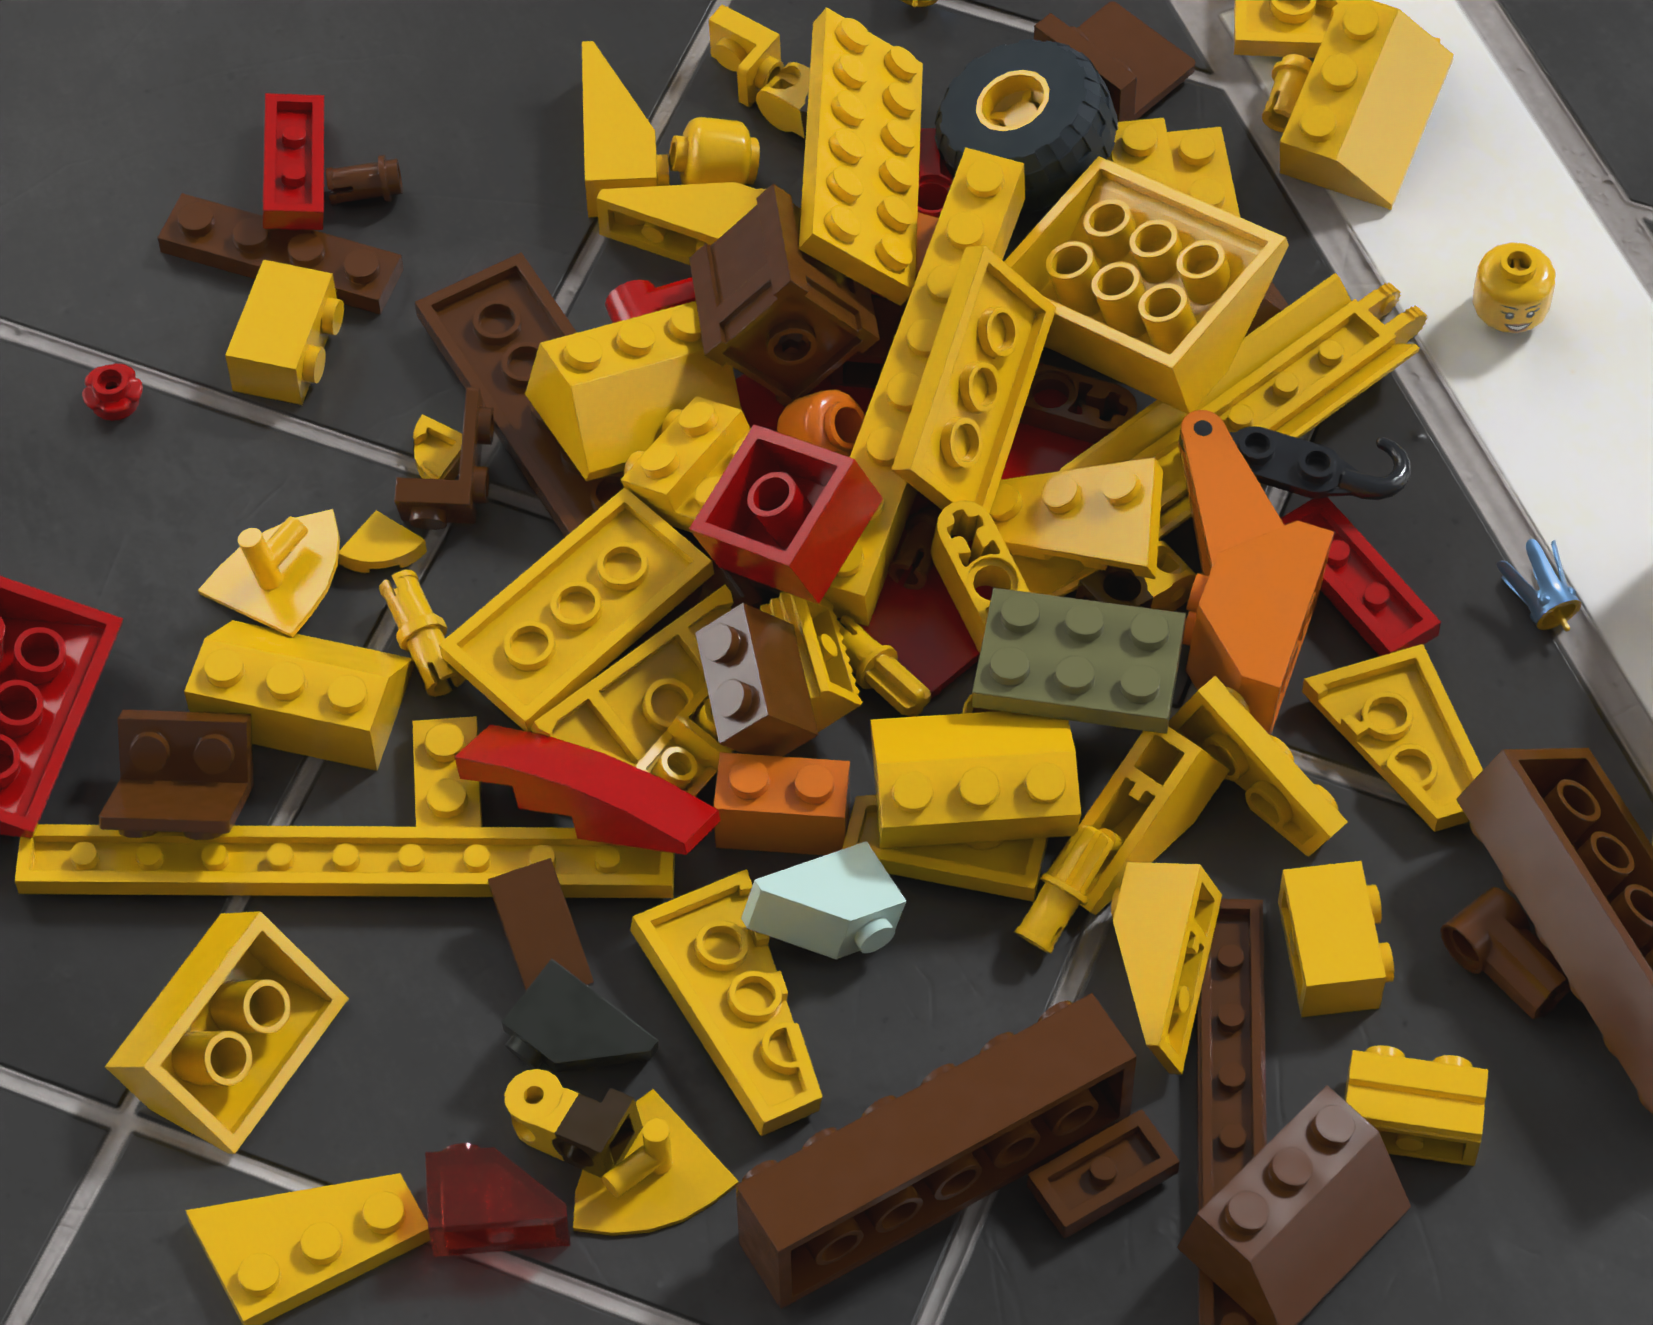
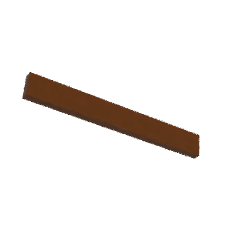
[1196,898,1267,1325]

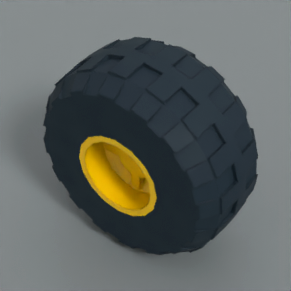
[934,39,1118,213]

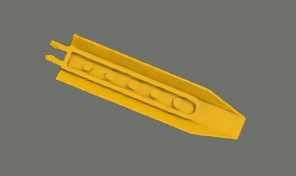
[1011,273,1427,597]

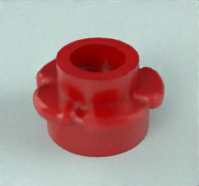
[82,363,143,421]

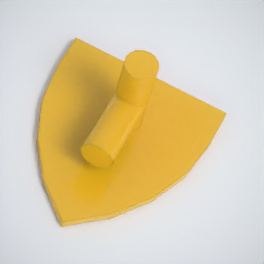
[198,509,340,638]
[573,1089,739,1236]

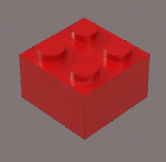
[689,424,883,604]

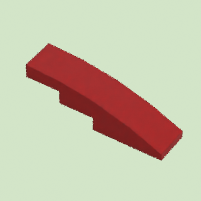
[454,724,721,855]

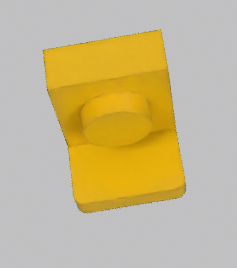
[709,4,784,107]

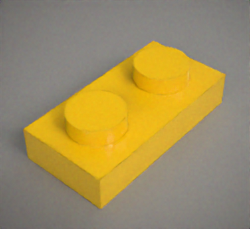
[412,716,483,827]

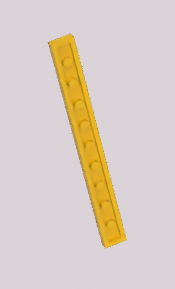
[15,824,675,898]

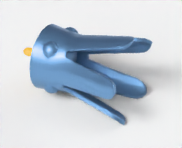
[1497,539,1582,631]

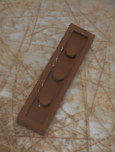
[157,193,404,315]

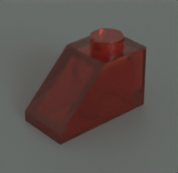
[425,1143,571,1257]

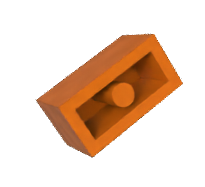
[714,752,851,855]

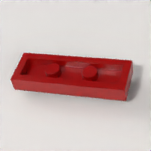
[263,93,324,230]
[1280,497,1441,656]

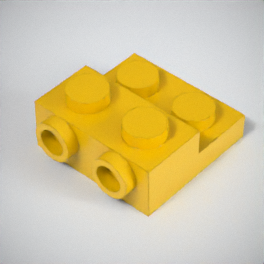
[1107,117,1241,218]
[620,396,751,533]

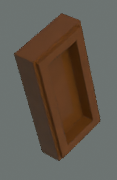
[487,858,594,991]

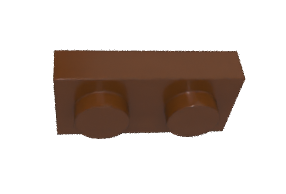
[1027,1109,1180,1239]

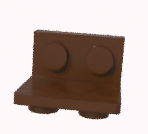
[1034,1,1196,122]
[99,710,254,840]

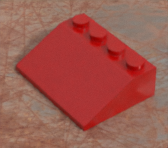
[0,576,123,838]

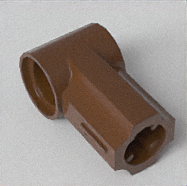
[1440,887,1571,1020]

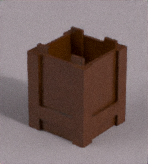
[689,183,880,407]

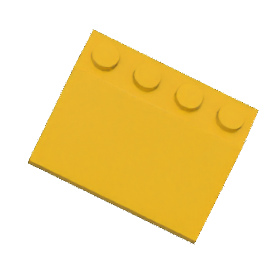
[1004,156,1289,414]

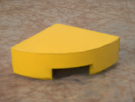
[413,414,462,480]
[338,510,427,573]

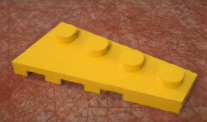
[630,869,823,1136]

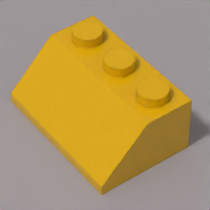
[1280,0,1454,210]
[525,301,741,481]
[184,620,415,771]
[870,711,1081,849]
[105,911,349,1154]

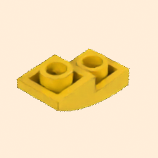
[635,683,735,797]

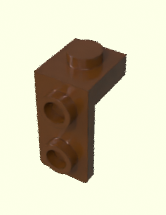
[394,387,494,530]

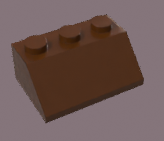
[1177,1085,1411,1325]

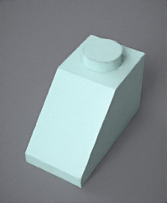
[741,841,906,959]

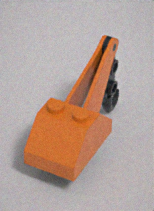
[1178,410,1411,735]

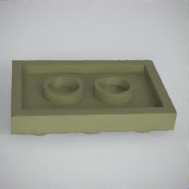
[972,588,1186,734]

